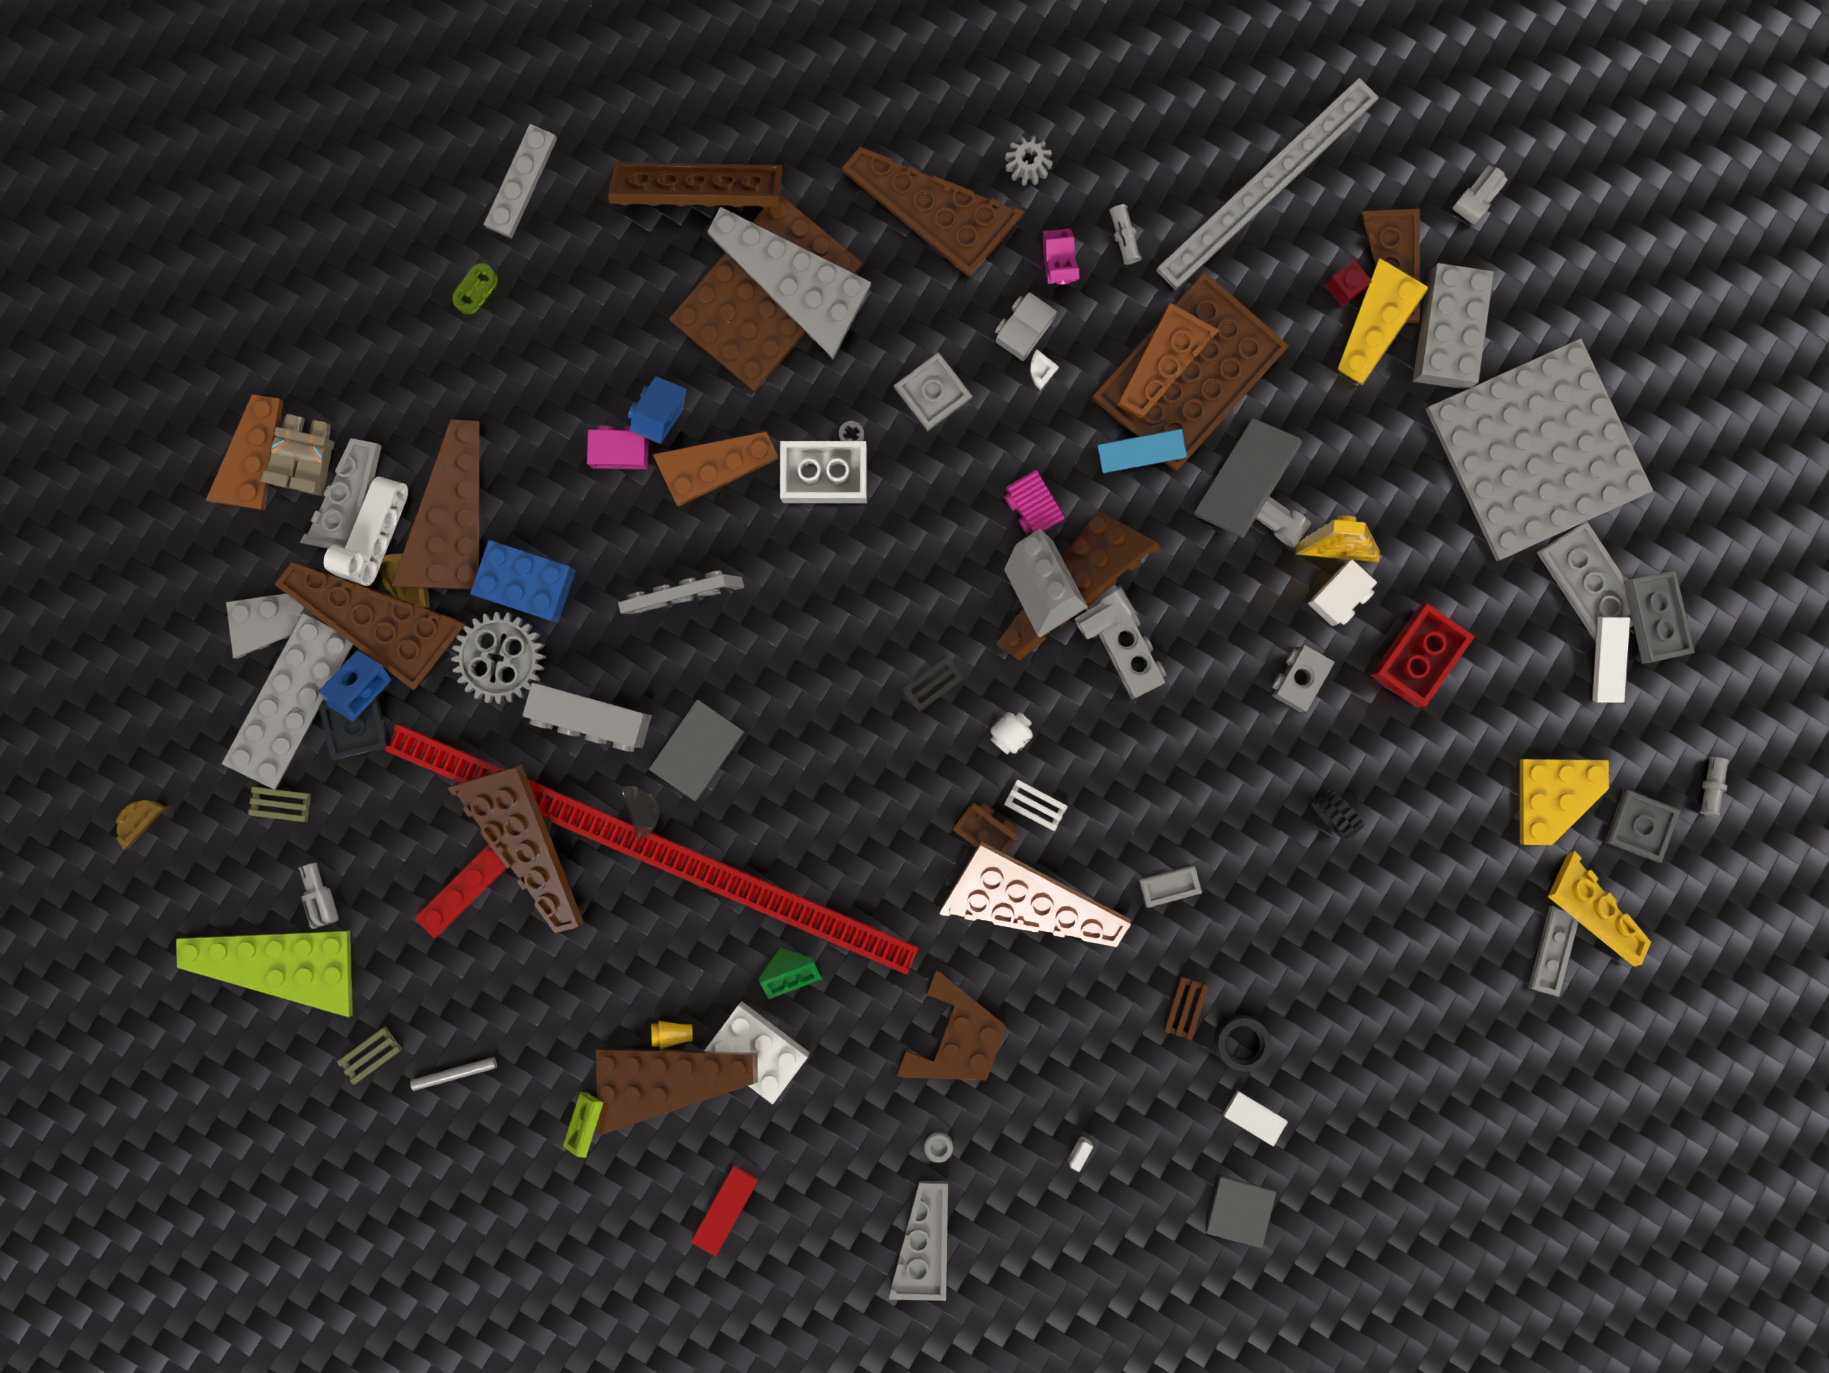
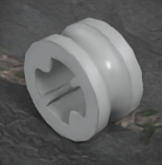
[839,421,864,441]

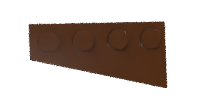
[1361,209,1420,323]

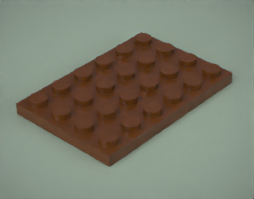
[669,195,863,392]
[1092,272,1289,472]

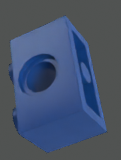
[318,650,391,721]

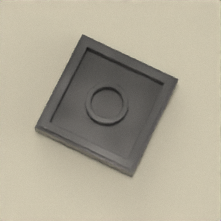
[1605,789,1681,863]
[1205,1175,1276,1248]

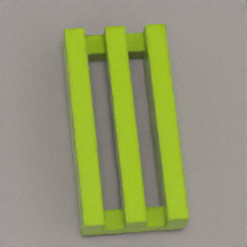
[563,1092,603,1158]

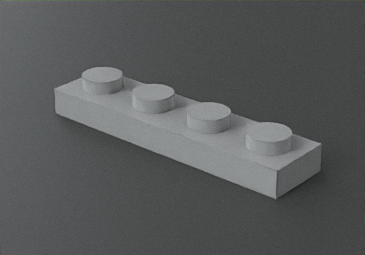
[484,124,557,239]

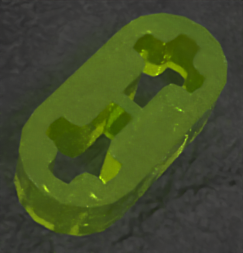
[453,264,497,314]

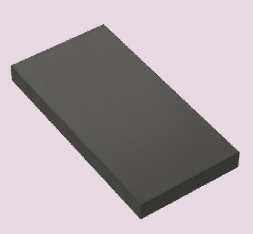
[1194,418,1303,538]

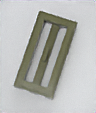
[248,787,311,822]
[337,1027,402,1085]

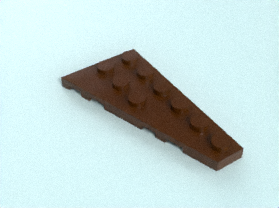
[596,1048,758,1136]

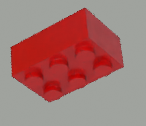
[1370,603,1475,708]

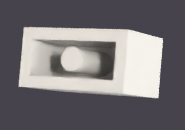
[1308,560,1377,626]

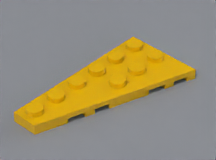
[1296,516,1380,563]

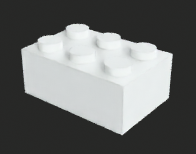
[780,441,867,503]
[705,1001,810,1104]

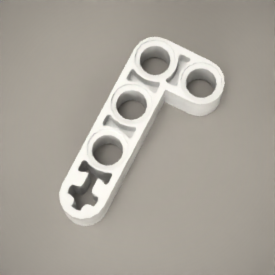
[324,476,408,586]

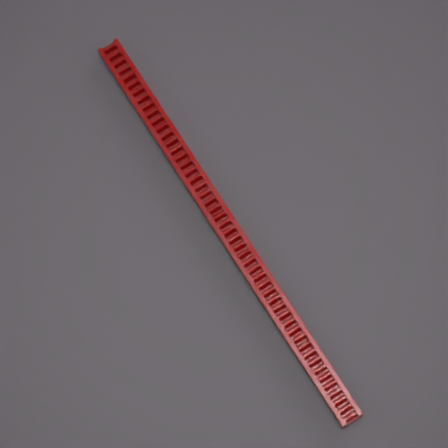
[385,724,918,974]

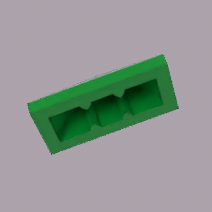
[759,948,822,999]

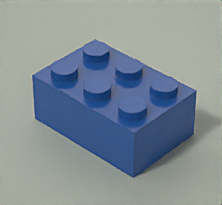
[470,540,576,623]

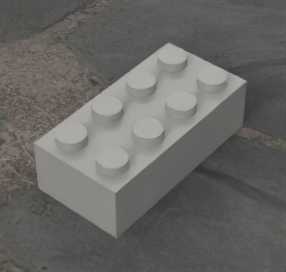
[1413,263,1494,390]
[523,683,652,752]

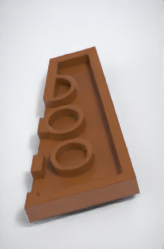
[1116,303,1219,418]

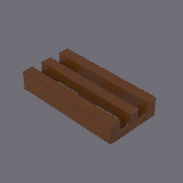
[1163,976,1209,1040]

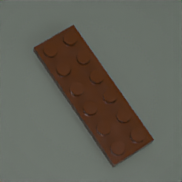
[608,162,783,208]

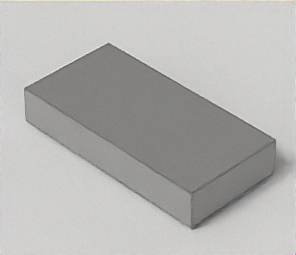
[1139,865,1202,908]

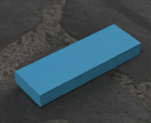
[1098,429,1187,473]

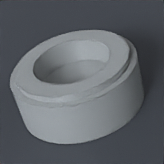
[924,1132,953,1162]

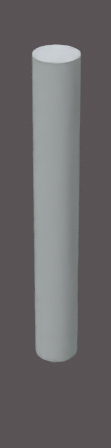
[410,1057,497,1091]

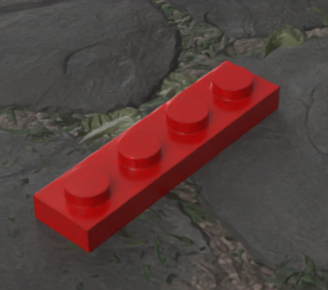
[415,845,507,938]

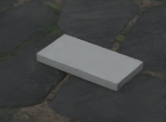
[1537,521,1633,642]

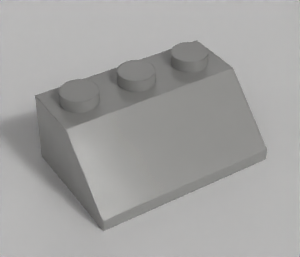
[1004,529,1088,637]

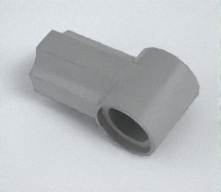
[1452,165,1508,225]
[1256,496,1311,547]
[1074,588,1136,640]

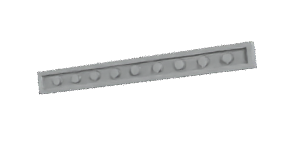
[1156,78,1379,291]

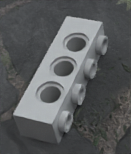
[1086,585,1166,699]

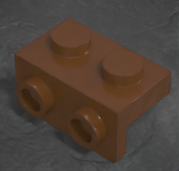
[952,802,1019,854]

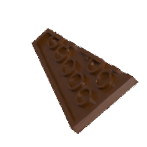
[842,147,1024,278]
[391,419,479,590]
[996,511,1161,660]
[275,561,467,690]
[448,764,584,933]

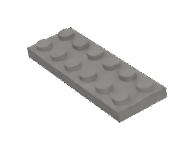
[222,613,354,790]

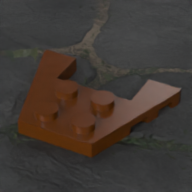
[897,970,1007,1080]

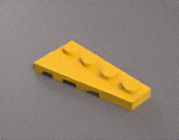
[1338,258,1428,385]
[1548,851,1651,967]

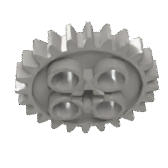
[451,612,546,704]

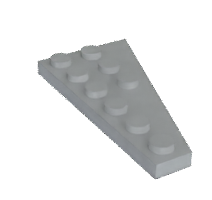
[708,207,871,359]

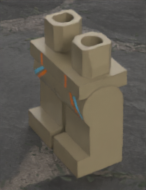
[261,414,334,496]

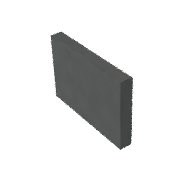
[1624,570,1695,664]
[649,699,744,801]

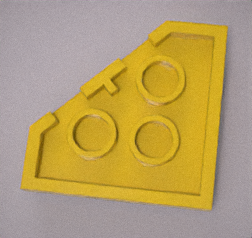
[1520,759,1609,845]

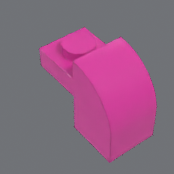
[1043,229,1079,284]

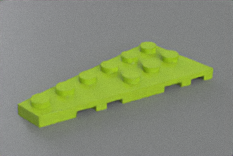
[176,931,353,1017]

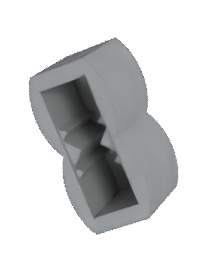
[995,292,1057,361]

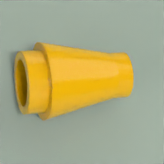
[651,1021,692,1050]

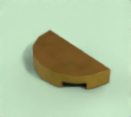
[116,800,166,850]

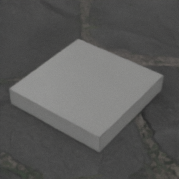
[894,352,972,431]

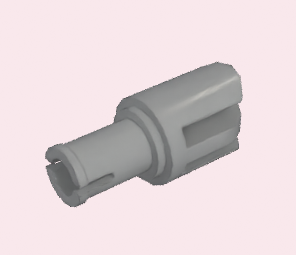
[298,862,338,929]

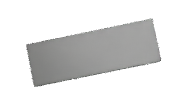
[1528,906,1578,997]

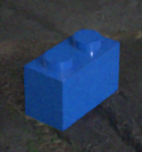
[628,376,687,444]

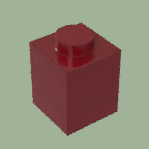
[1325,260,1372,307]

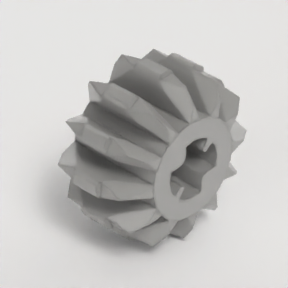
[1005,135,1052,186]

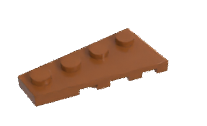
[206,395,283,510]
[653,432,779,507]

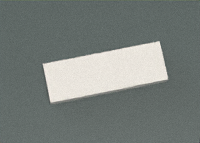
[1593,617,1630,702]

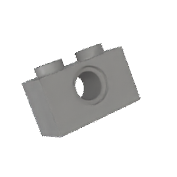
[1271,645,1335,712]

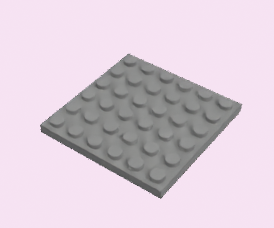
[1426,339,1653,561]

